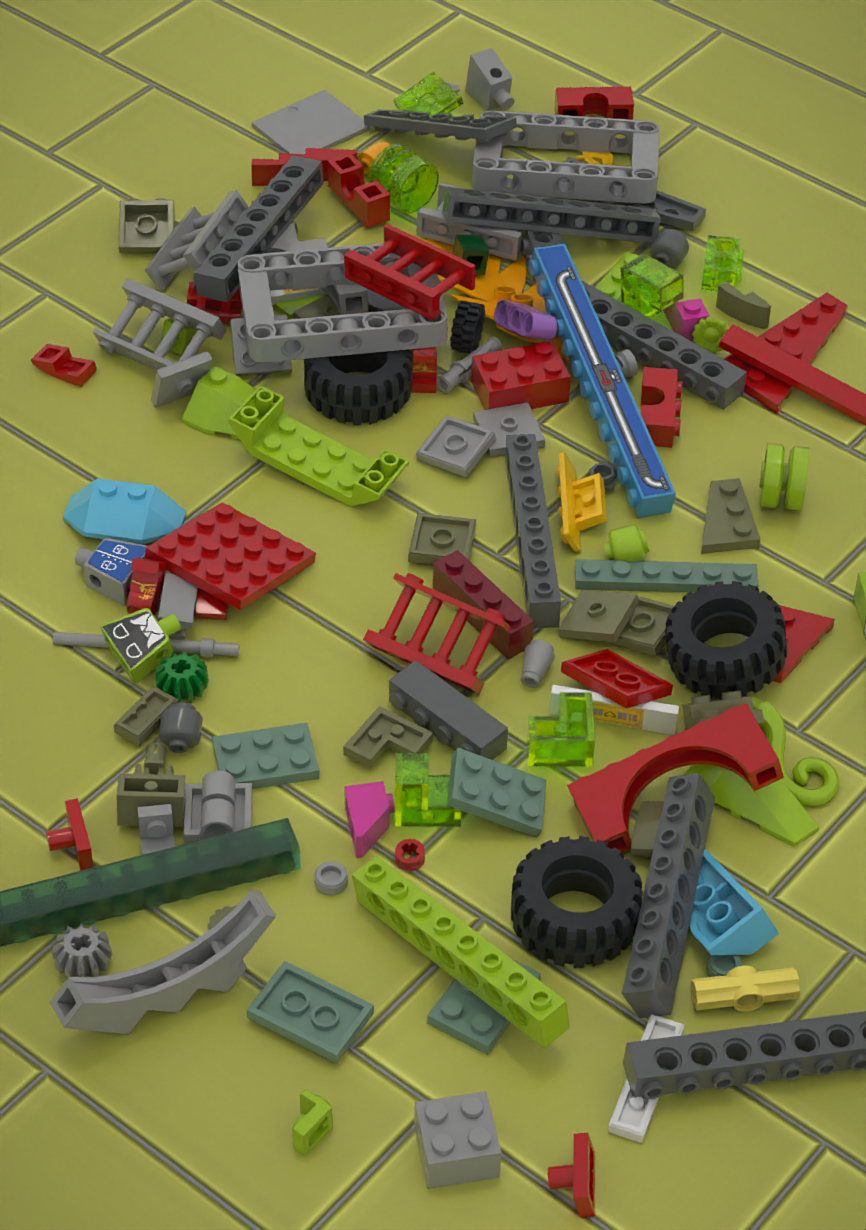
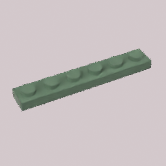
[575,559,759,593]

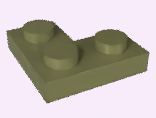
[343,706,433,768]

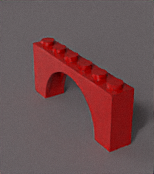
[567,703,784,853]

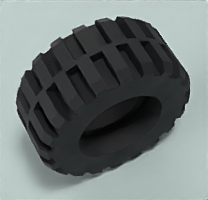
[304,349,412,425]
[664,581,788,699]
[511,836,643,968]

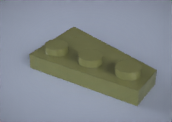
[701,478,761,554]

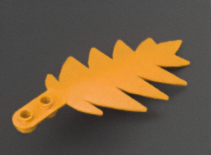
[415,236,571,363]

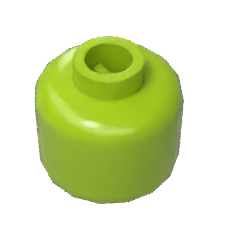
[604,524,650,562]

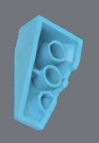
[690,849,779,955]

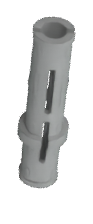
[436,337,503,393]

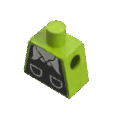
[100,608,182,685]

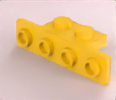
[556,452,607,553]

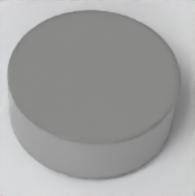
[314,862,348,895]

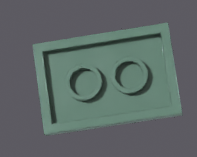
[212,723,319,789]
[447,748,546,837]
[427,959,541,1055]
[247,961,374,1064]

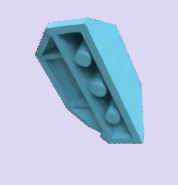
[63,478,186,544]

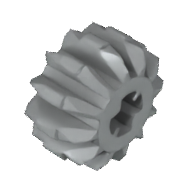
[52,922,112,978]

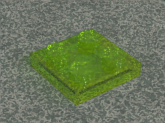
[393,72,464,116]

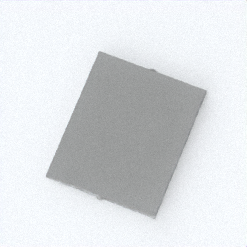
[252,90,371,154]

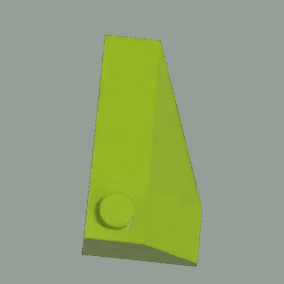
[182,366,295,441]
[684,764,819,847]

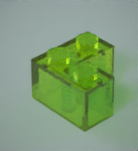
[621,254,684,318]
[527,692,595,767]
[395,753,461,827]

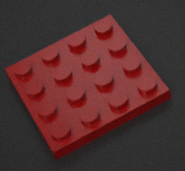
[145,502,316,610]

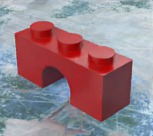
[554,86,634,120]
[327,153,390,228]
[640,367,682,448]

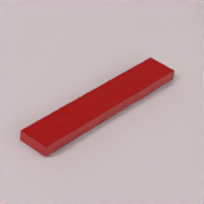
[718,324,866,425]

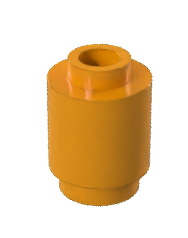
[358,142,395,177]

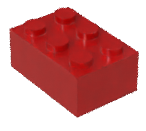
[471,341,571,410]

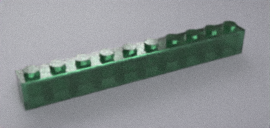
[0,818,301,947]

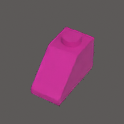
[663,298,710,342]
[344,781,395,858]

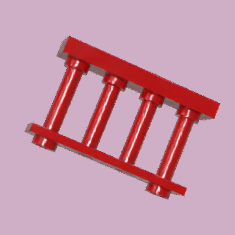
[344,224,475,321]
[363,573,512,695]

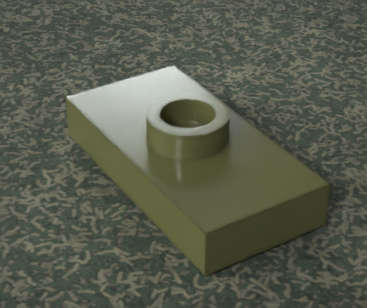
[113,686,179,746]

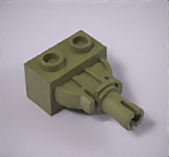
[117,743,186,827]

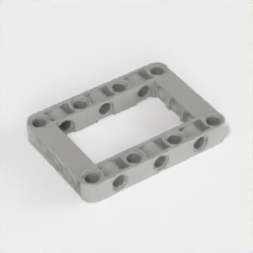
[472,111,660,204]
[238,243,447,362]

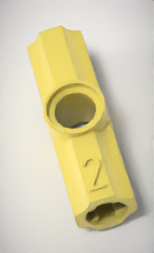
[690,966,800,1012]

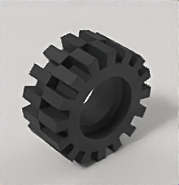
[450,300,485,353]

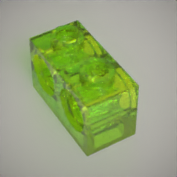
[701,235,744,292]

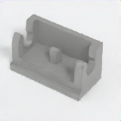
[157,573,197,640]

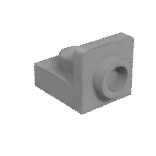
[137,804,176,858]

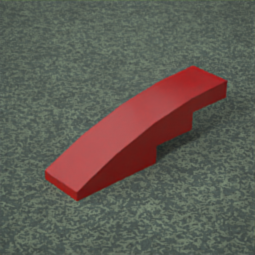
[251,148,358,186]

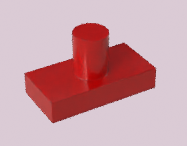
[46,798,94,872]
[548,1132,595,1217]

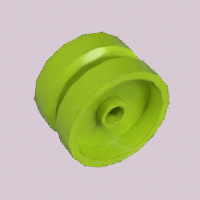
[759,443,809,511]

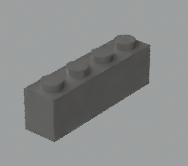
[389,660,508,760]

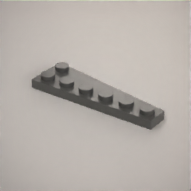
[364,109,517,143]
[559,157,706,231]

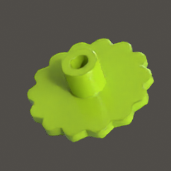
[692,317,729,354]

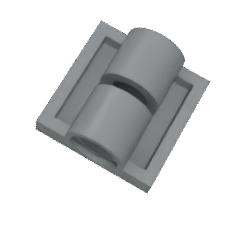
[230,315,292,376]
[184,771,252,843]

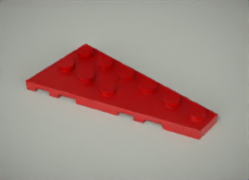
[724,292,848,414]

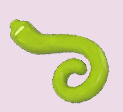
[752,697,839,806]

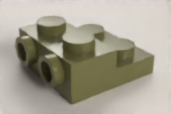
[119,198,175,253]
[682,690,764,730]

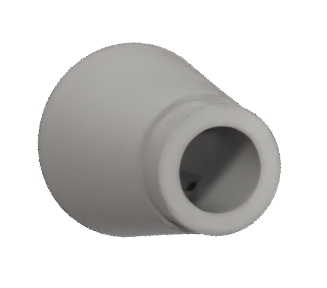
[521,639,555,688]

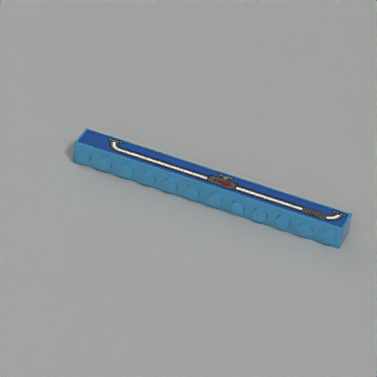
[528,244,676,518]

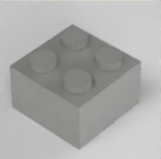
[414,1091,501,1188]

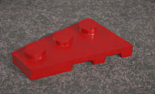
[773,605,835,683]

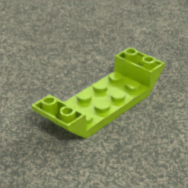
[228,385,409,507]

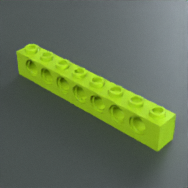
[352,856,570,1049]

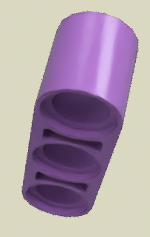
[494,300,557,341]

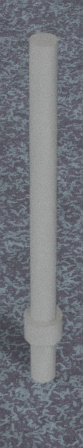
[53,632,240,658]

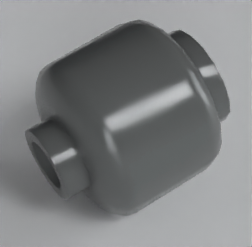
[650,229,689,269]
[159,703,203,753]

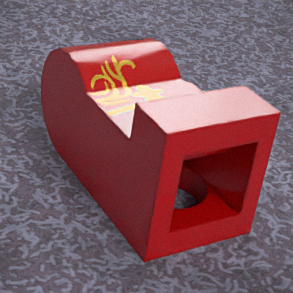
[411,347,437,393]
[127,558,167,616]

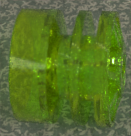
[368,144,439,214]

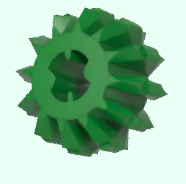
[155,650,209,703]

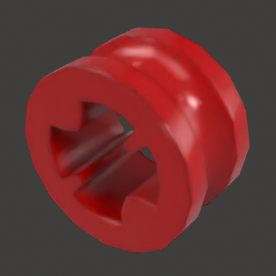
[395,839,425,871]

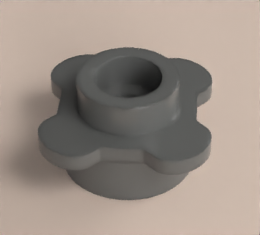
[589,463,617,491]

